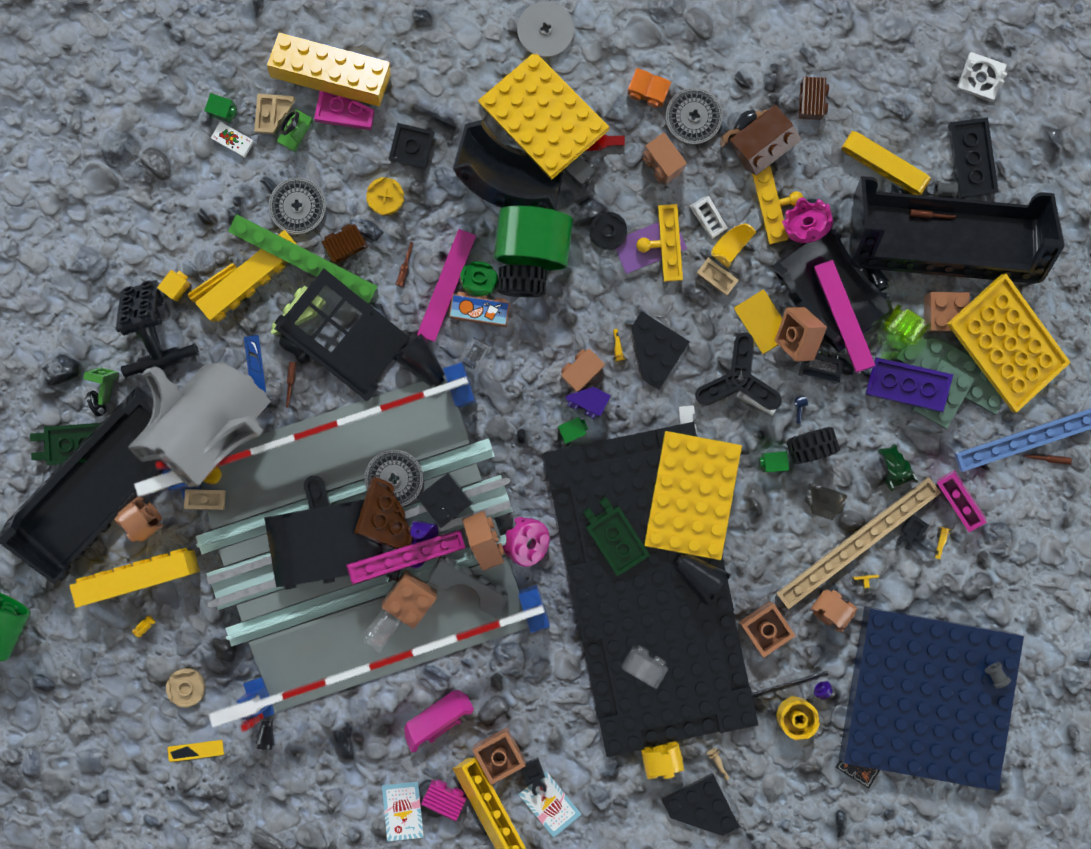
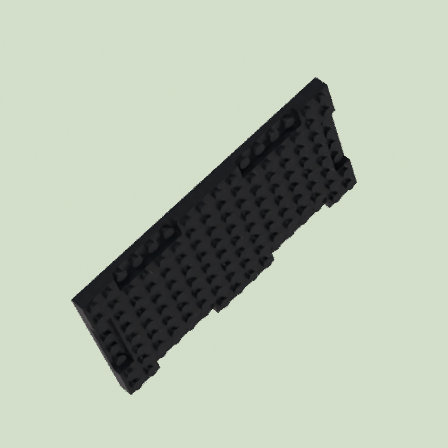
[543,422,759,757]

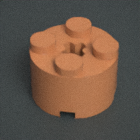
[115,497,163,542]
[810,589,857,633]

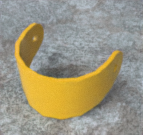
[711,223,756,268]

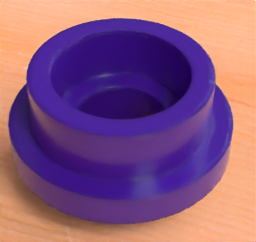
[814,681,833,700]

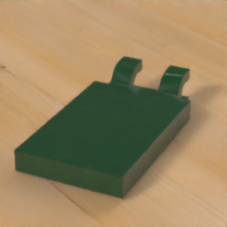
[30,423,101,465]
[583,497,650,577]

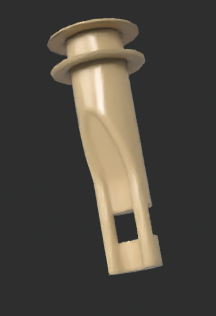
[707,748,730,780]

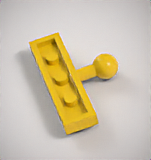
[752,166,804,245]
[636,204,683,282]

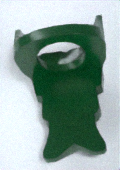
[878,444,918,491]

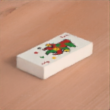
[211,122,254,158]

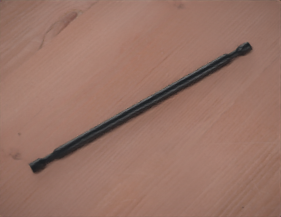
[752,671,828,697]

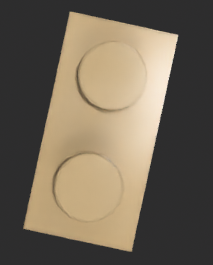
[696,258,739,296]
[184,489,226,510]

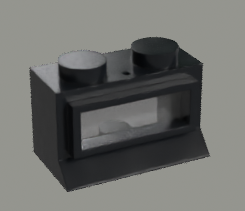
[798,351,844,384]

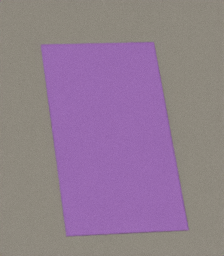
[616,222,687,274]

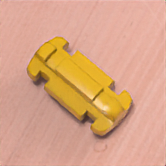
[132,615,155,638]

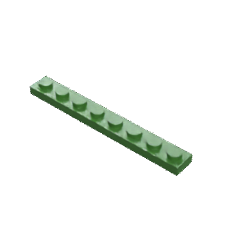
[228,214,377,303]

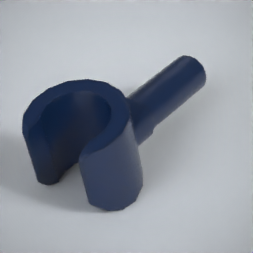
[794,396,808,423]

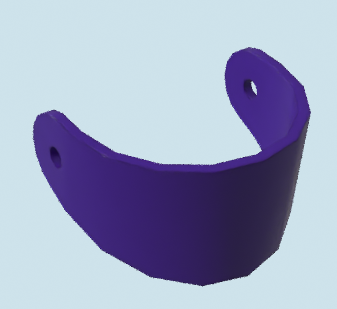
[410,521,439,569]

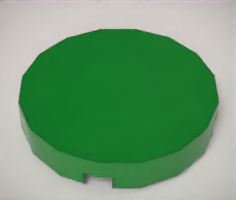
[460,261,498,296]

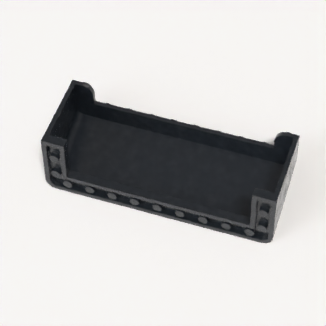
[852,176,1065,284]
[0,386,164,585]

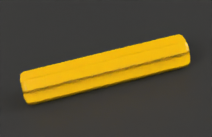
[188,263,237,302]

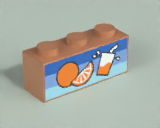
[449,292,510,328]

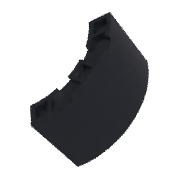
[453,120,564,211]
[772,229,894,352]
[264,499,383,590]

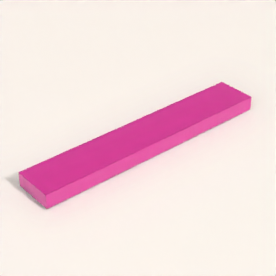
[417,229,477,342]
[814,260,875,373]
[346,530,465,584]

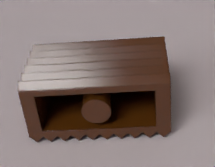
[798,76,829,120]
[322,224,368,264]

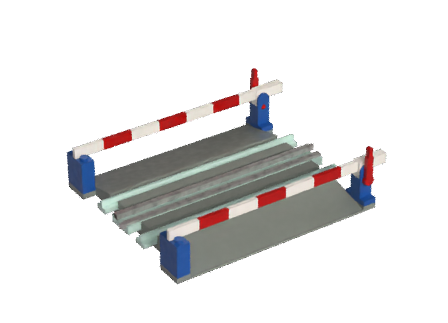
[134,362,550,732]

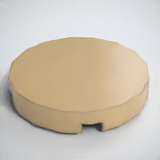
[166,668,206,708]

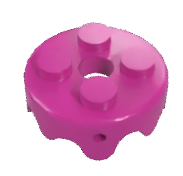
[782,198,833,243]
[503,517,550,567]

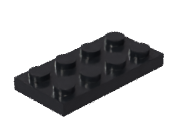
[948,117,999,199]

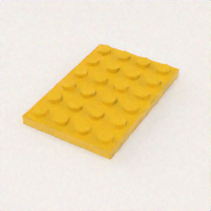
[478,54,610,180]
[947,274,1071,413]
[644,431,742,560]

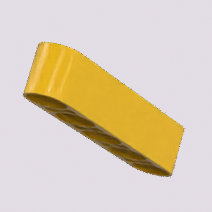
[841,131,931,195]

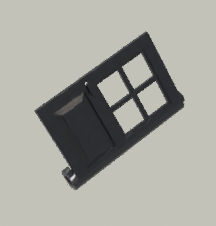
[274,268,410,402]

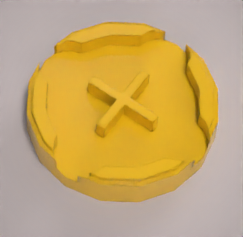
[366,177,404,216]

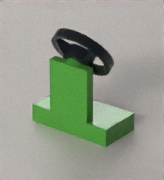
[277,109,313,152]
[83,367,119,417]

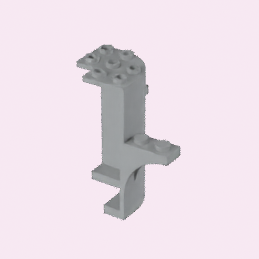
[128,362,271,487]

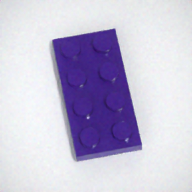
[865,357,954,413]

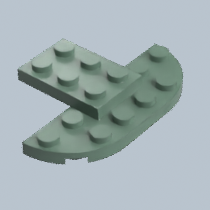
[894,339,1001,429]

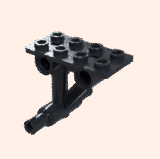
[115,280,199,378]

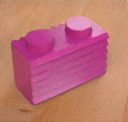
[421,779,467,822]

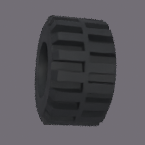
[497,264,547,298]
[786,427,840,465]

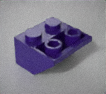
[565,387,611,419]

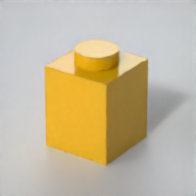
[157,270,191,302]

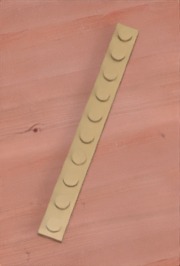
[776,477,941,609]

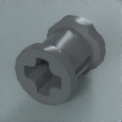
[933,181,958,198]
[985,662,1011,689]

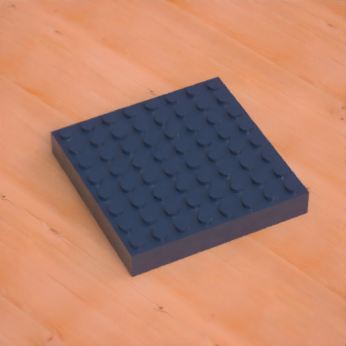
[839,606,1024,791]

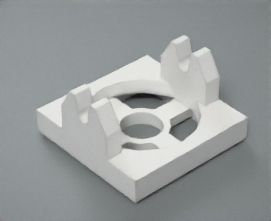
[957,52,1007,102]

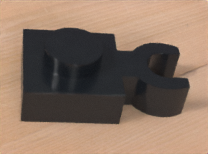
[896,514,929,550]
[521,757,547,795]

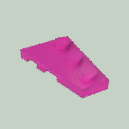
[314,91,375,130]

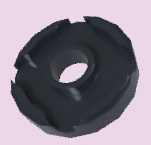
[590,212,627,250]

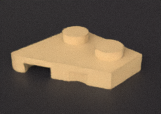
[254,94,295,135]

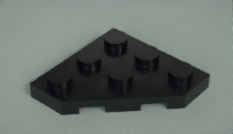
[631,311,690,390]
[661,773,739,836]

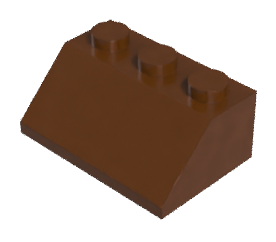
[730,105,801,175]

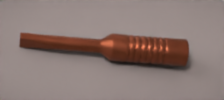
[909,209,956,219]
[395,242,413,287]
[286,362,297,408]
[1023,455,1072,465]

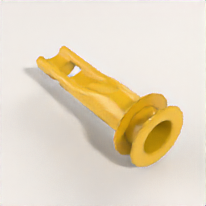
[613,329,626,361]
[935,527,952,559]

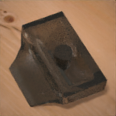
[804,483,847,520]

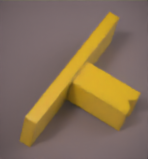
[852,574,879,588]

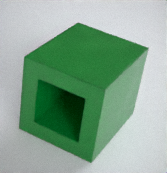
[204,93,237,123]
[558,417,588,444]
[758,451,789,472]

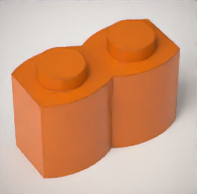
[627,68,672,108]

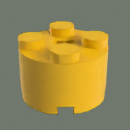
[776,696,819,740]
[641,741,684,779]

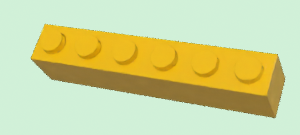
[195,230,299,323]
[452,757,526,849]

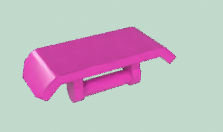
[404,690,474,752]

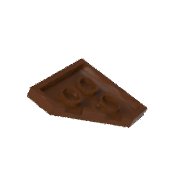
[355,477,413,549]

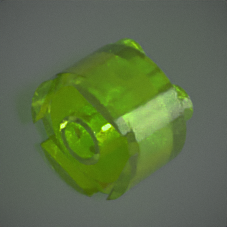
[883,305,930,346]

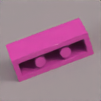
[937,469,987,532]

